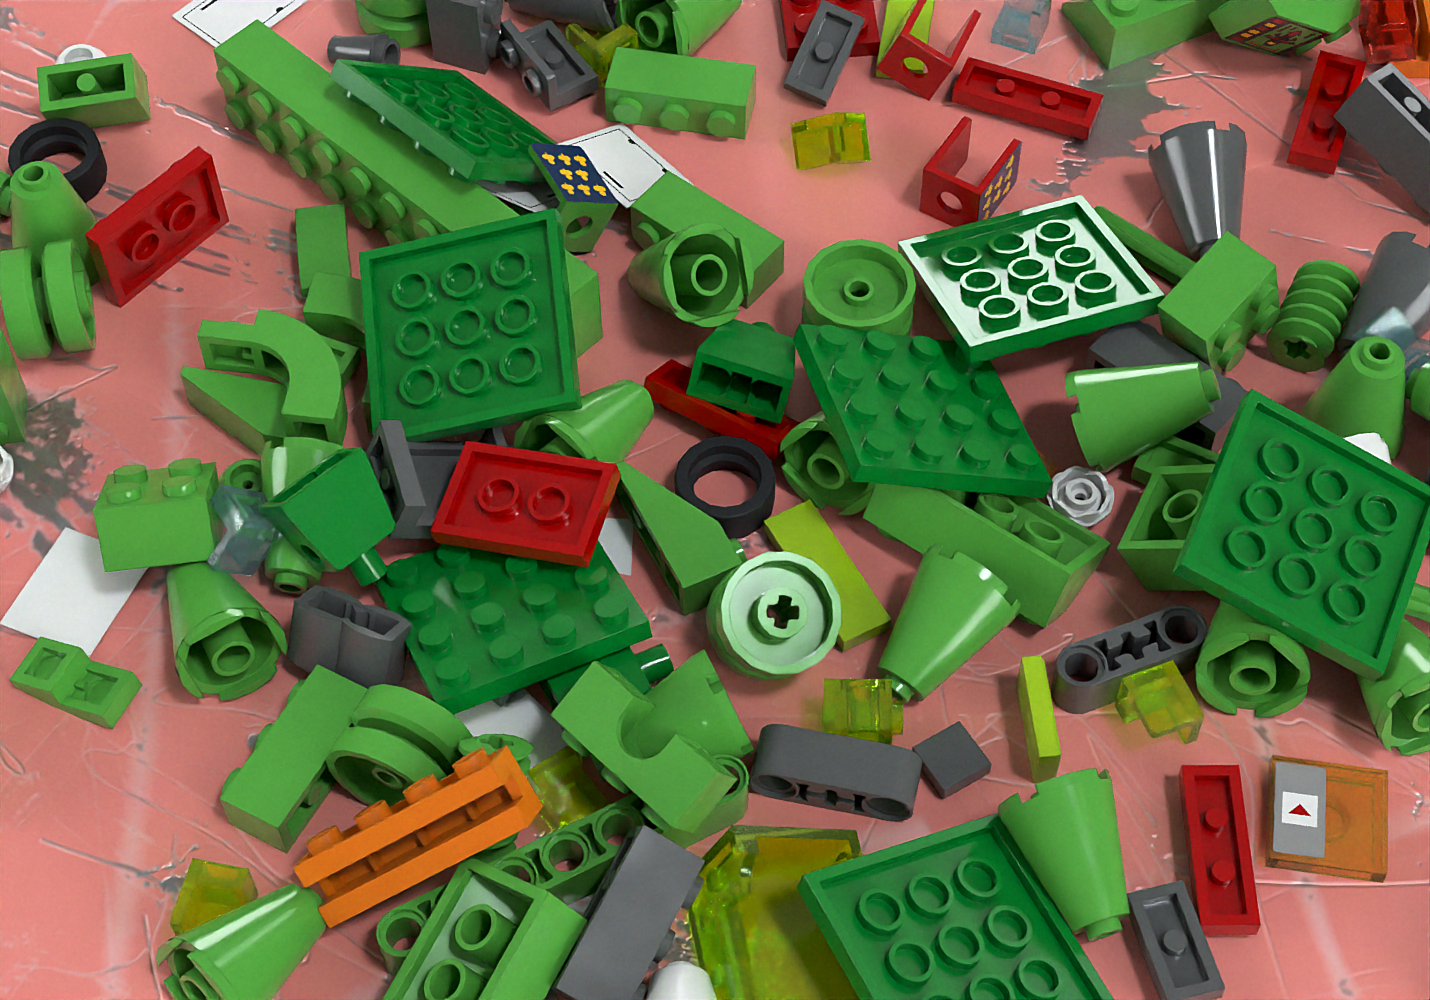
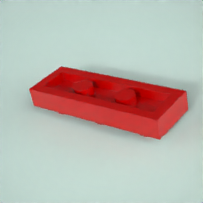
[1286,50,1367,175]
[952,57,1104,141]
[643,359,800,461]
[1178,765,1261,935]

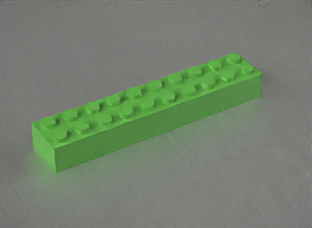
[213,19,603,358]

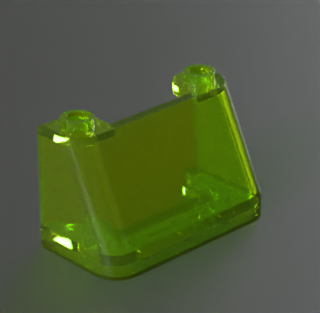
[687,825,864,1000]

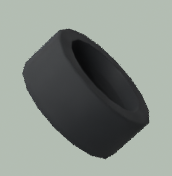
[8,118,107,203]
[674,436,776,540]

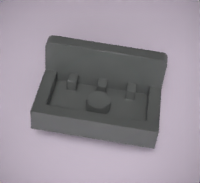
[498,19,599,112]

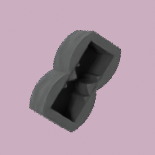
[287,585,411,689]

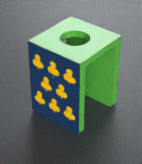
[509,143,619,252]

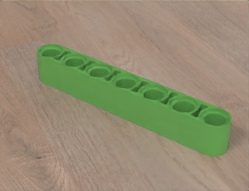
[376,754,749,976]

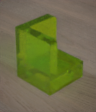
[566,22,639,88]
[790,112,871,170]
[1115,660,1205,744]
[527,745,610,832]
[170,858,259,936]

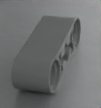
[1051,605,1208,714]
[749,724,923,822]

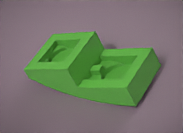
[295,203,352,297]
[9,636,142,729]

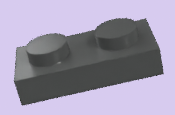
[783,0,865,107]
[1127,880,1225,1000]

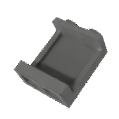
[365,420,511,539]

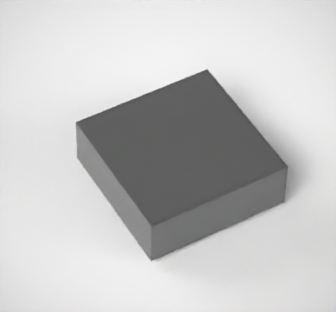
[912,721,992,800]

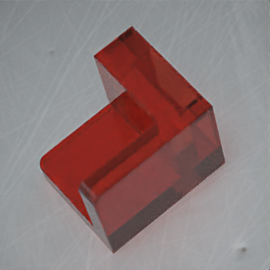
[1358,0,1420,64]

